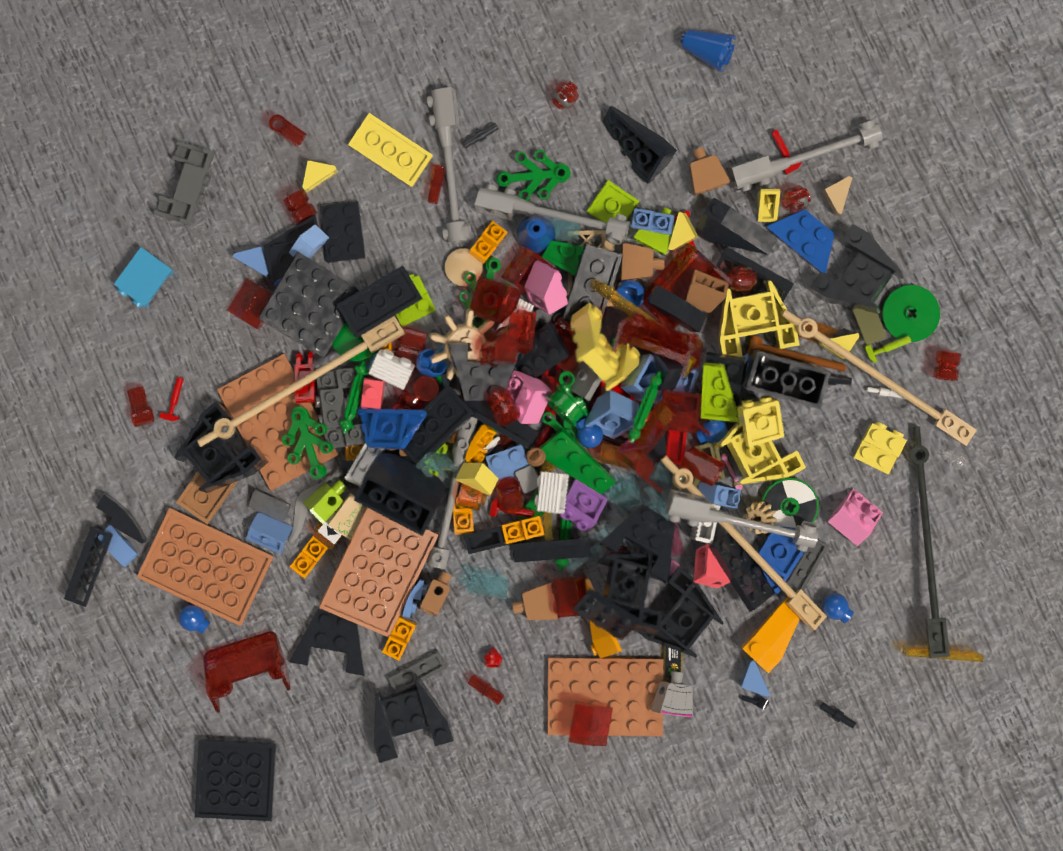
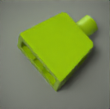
[633,207,675,257]
[303,480,347,524]

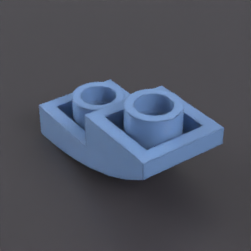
[631,208,675,235]
[98,525,138,567]
[403,579,428,618]

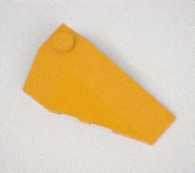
[585,578,622,659]
[740,596,800,673]

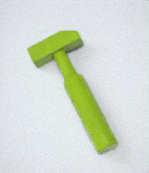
[865,335,911,363]

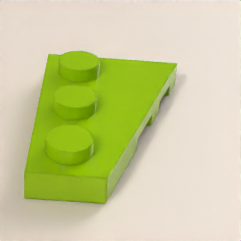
[701,362,739,422]

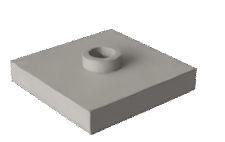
[565,360,602,401]

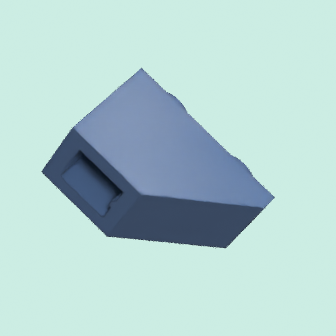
[698,482,741,509]

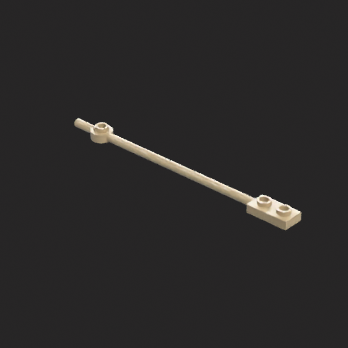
[781,309,977,446]
[197,316,405,447]
[660,455,827,631]

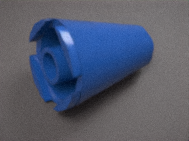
[680,30,736,72]
[517,215,555,253]

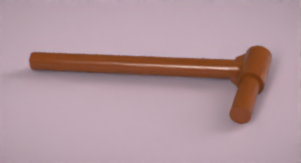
[744,335,846,373]

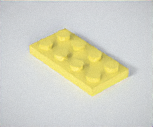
[348,113,433,187]

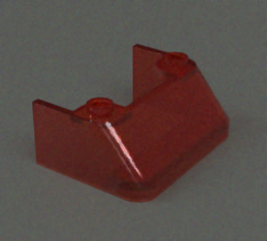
[642,245,734,340]
[612,313,702,379]
[619,399,711,493]
[203,631,291,713]

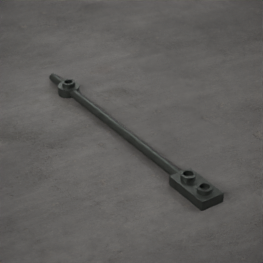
[909,426,950,658]

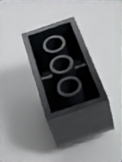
[741,349,831,409]
[353,453,445,536]

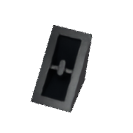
[653,351,684,391]

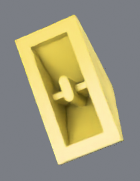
[303,161,338,193]
[758,189,780,222]
[668,212,698,250]
[818,333,859,360]
[455,463,499,496]

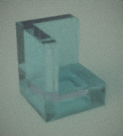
[555,220,580,242]
[652,461,673,486]
[610,478,640,510]

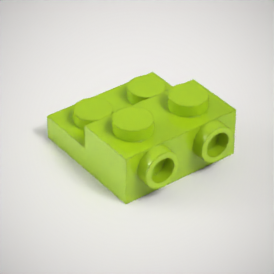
[396,274,437,328]

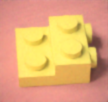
[737,395,784,447]
[853,422,907,475]

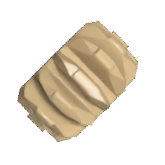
[743,501,777,534]

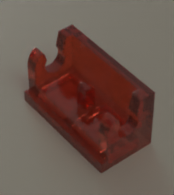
[506,310,537,354]
[678,447,726,486]

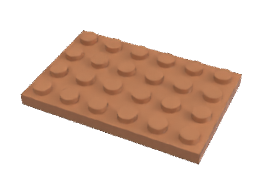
[217,354,339,491]
[319,507,439,637]
[137,508,274,626]
[548,657,663,736]

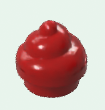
[483,647,503,668]

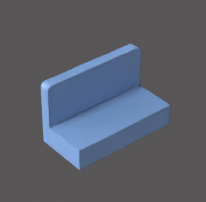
[246,512,293,554]

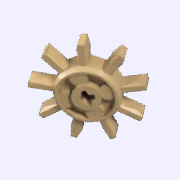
[429,308,502,380]

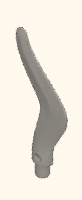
[289,469,343,543]

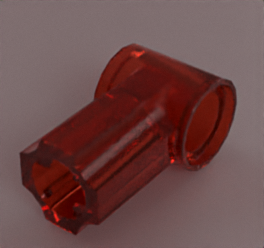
[269,114,307,148]
[127,386,154,427]

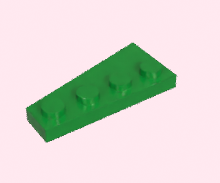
[539,428,616,494]

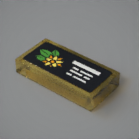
[663,646,683,680]

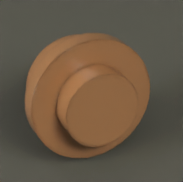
[527,448,546,467]

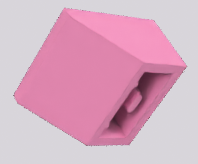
[524,260,568,315]
[500,370,552,424]
[828,488,883,546]

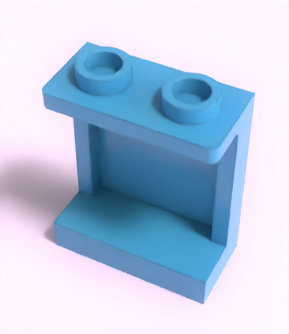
[114,247,175,308]

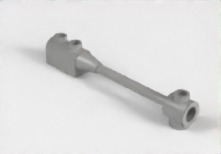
[427,87,472,243]
[729,119,883,192]
[474,184,630,245]
[427,417,479,569]
[665,489,818,551]

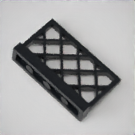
[710,246,794,302]

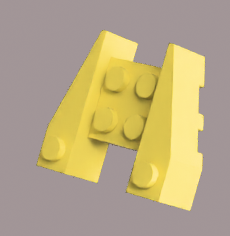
[718,280,799,357]
[571,303,640,391]
[714,422,806,486]

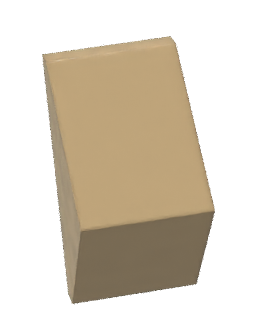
[822,176,852,216]

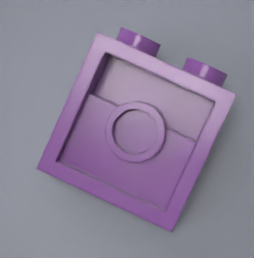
[560,479,608,532]

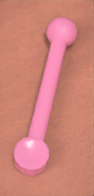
[720,453,743,490]

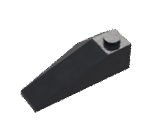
[602,106,677,184]
[695,198,778,255]

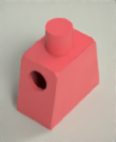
[361,376,386,409]
[693,543,731,588]

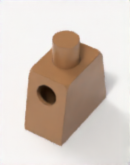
[689,147,730,196]
[621,243,664,281]
[686,270,729,313]
[420,571,452,617]
[512,582,558,620]

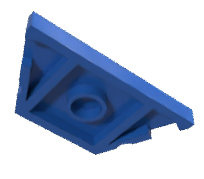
[767,210,835,274]
[358,409,427,449]
[758,526,805,594]

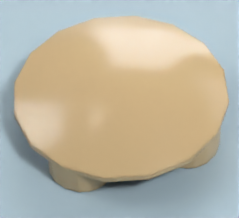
[445,248,483,286]

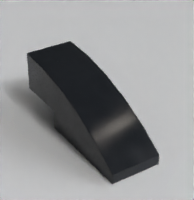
[647,285,707,332]
[96,494,147,544]
[464,526,527,554]

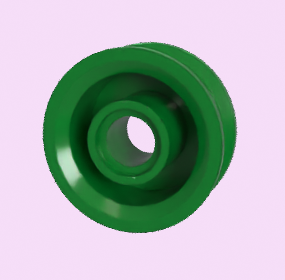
[545,384,588,427]

